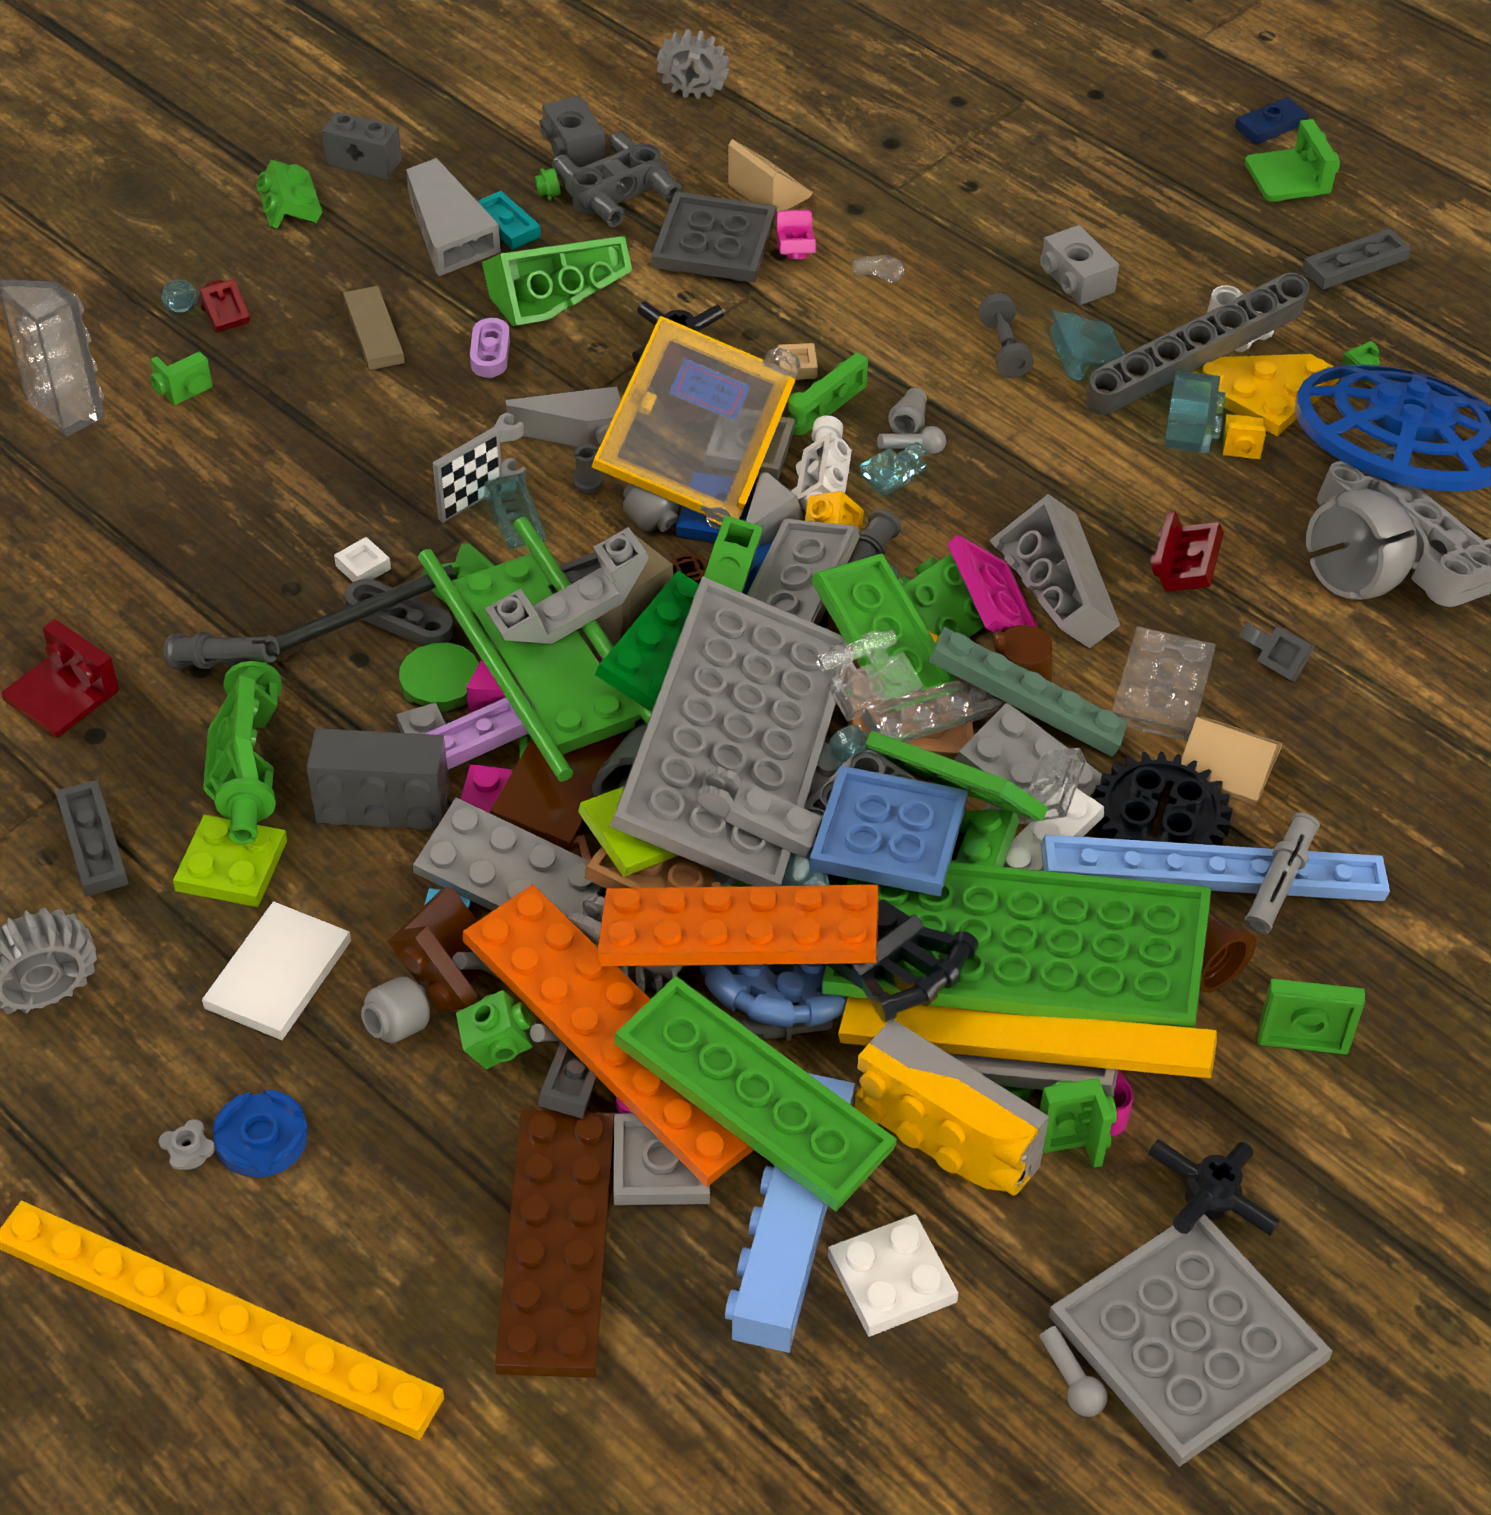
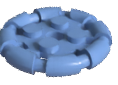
[700,964,849,1028]

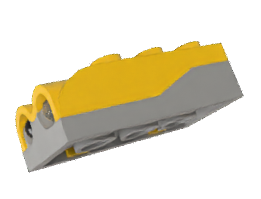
[854,1020,1049,1196]

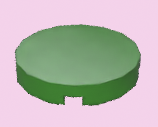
[399,643,479,712]

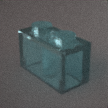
[1164,370,1225,454]

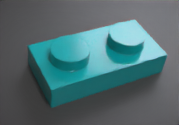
[477,191,541,250]

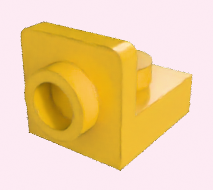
[1223,414,1266,459]
[805,491,864,531]

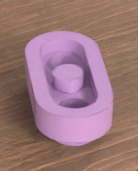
[470,318,510,378]

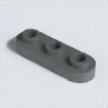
[345,579,454,646]

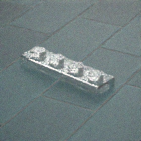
[861,679,1017,742]

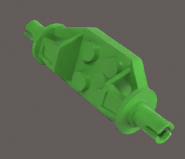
[203,661,282,845]

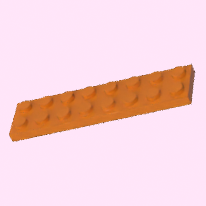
[463,884,754,1187]

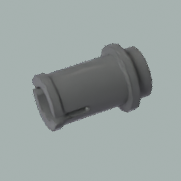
[573,444,603,494]

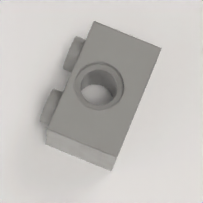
[1040,225,1119,305]

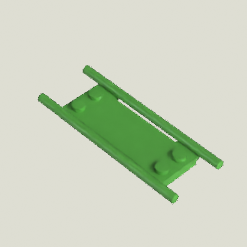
[418,517,651,782]

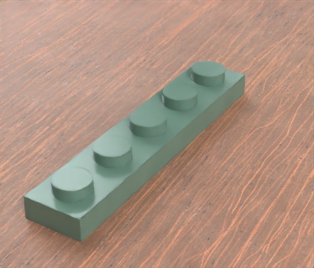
[928,627,1128,757]

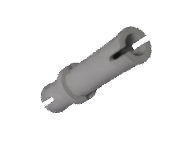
[1244,812,1320,934]

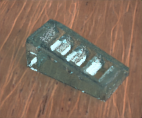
[484,473,546,549]

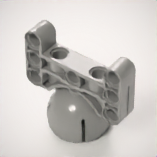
[1306,447,1491,607]

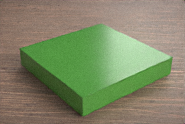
[1256,979,1365,1055]

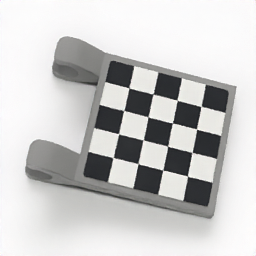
[432,412,527,523]

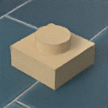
[777,343,818,380]

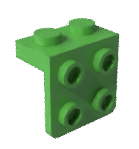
[1245,119,1340,202]
[898,553,985,638]

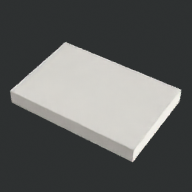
[202,901,351,1040]

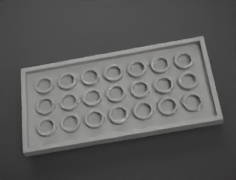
[610,576,851,886]

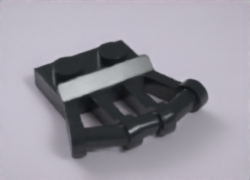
[826,899,979,1022]

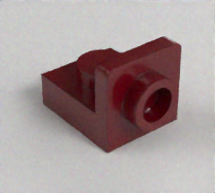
[199,279,250,333]

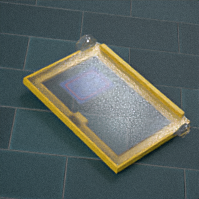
[591,316,801,530]

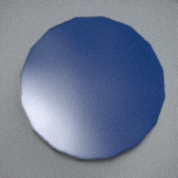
[213,1090,308,1177]

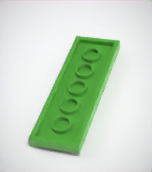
[614,976,897,1212]

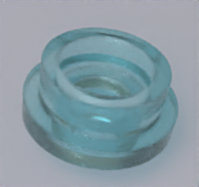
[161,280,198,313]
[829,725,869,762]

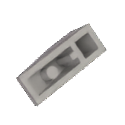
[505,386,625,448]

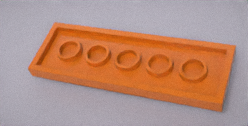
[597,885,879,966]

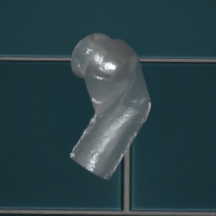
[852,254,904,282]

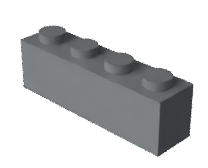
[990,494,1120,648]

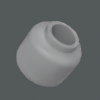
[623,475,680,533]
[361,976,431,1043]

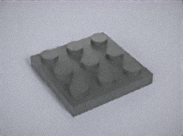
[651,192,777,282]

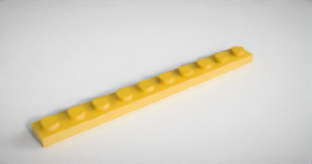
[0,1200,444,1441]

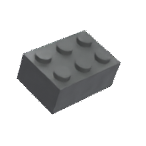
[307,728,450,830]

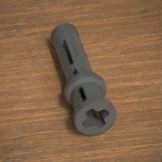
[848,508,901,563]
[163,632,280,669]

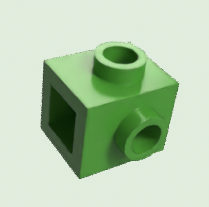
[456,990,534,1070]

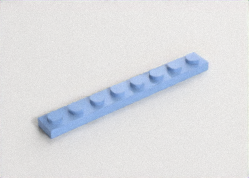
[1041,835,1390,901]

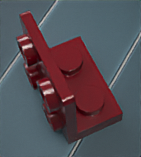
[1,619,119,737]

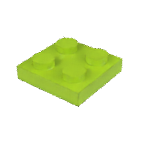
[173,815,287,907]

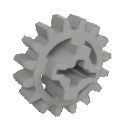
[657,29,729,99]

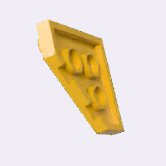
[1185,354,1339,437]

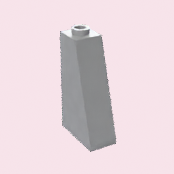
[406,158,501,276]

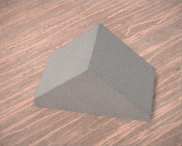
[746,473,805,547]

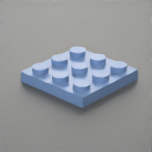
[809,765,968,897]

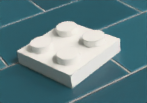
[828,1214,958,1337]

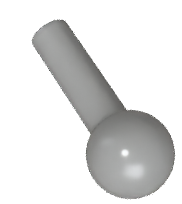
[877,426,946,454]
[1039,1326,1107,1417]

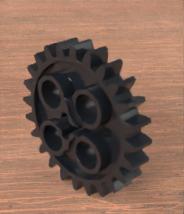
[1093,751,1233,846]

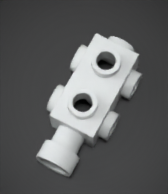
[791,415,852,511]

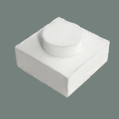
[334,537,391,582]

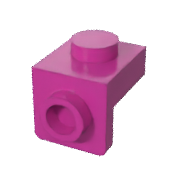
[776,209,816,259]

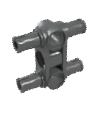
[552,131,682,228]

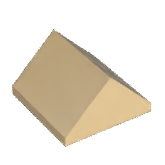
[728,139,813,211]
[1181,716,1283,806]

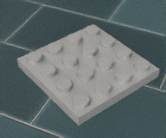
[1048,1214,1332,1467]

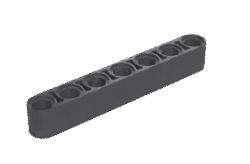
[1086,272,1309,415]

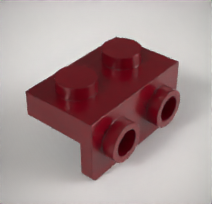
[1151,511,1224,592]

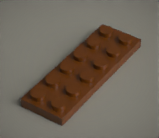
[495,1110,615,1378]

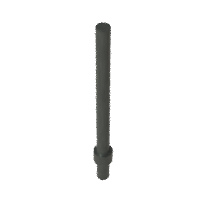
[227,564,457,669]

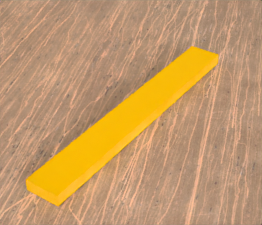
[838,997,1217,1078]

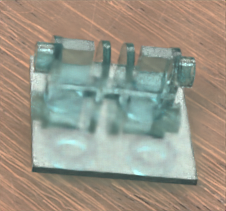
[1049,310,1132,380]

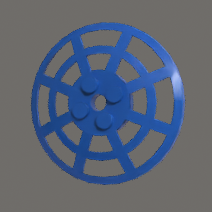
[1295,364,1491,491]

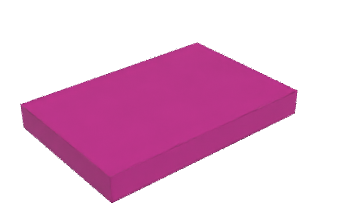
[947,535,1038,632]

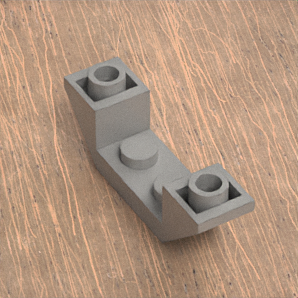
[485,527,649,644]

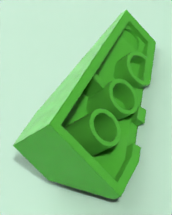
[482,236,632,327]

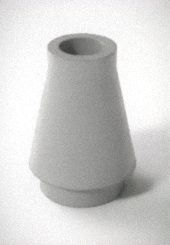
[888,388,927,434]

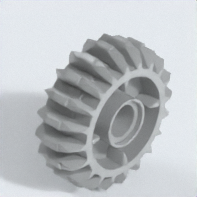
[0,907,97,1014]

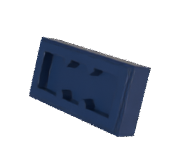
[1235,97,1309,145]

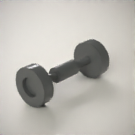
[979,293,1034,378]

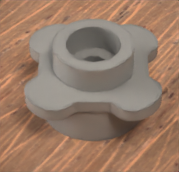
[159,1120,215,1170]

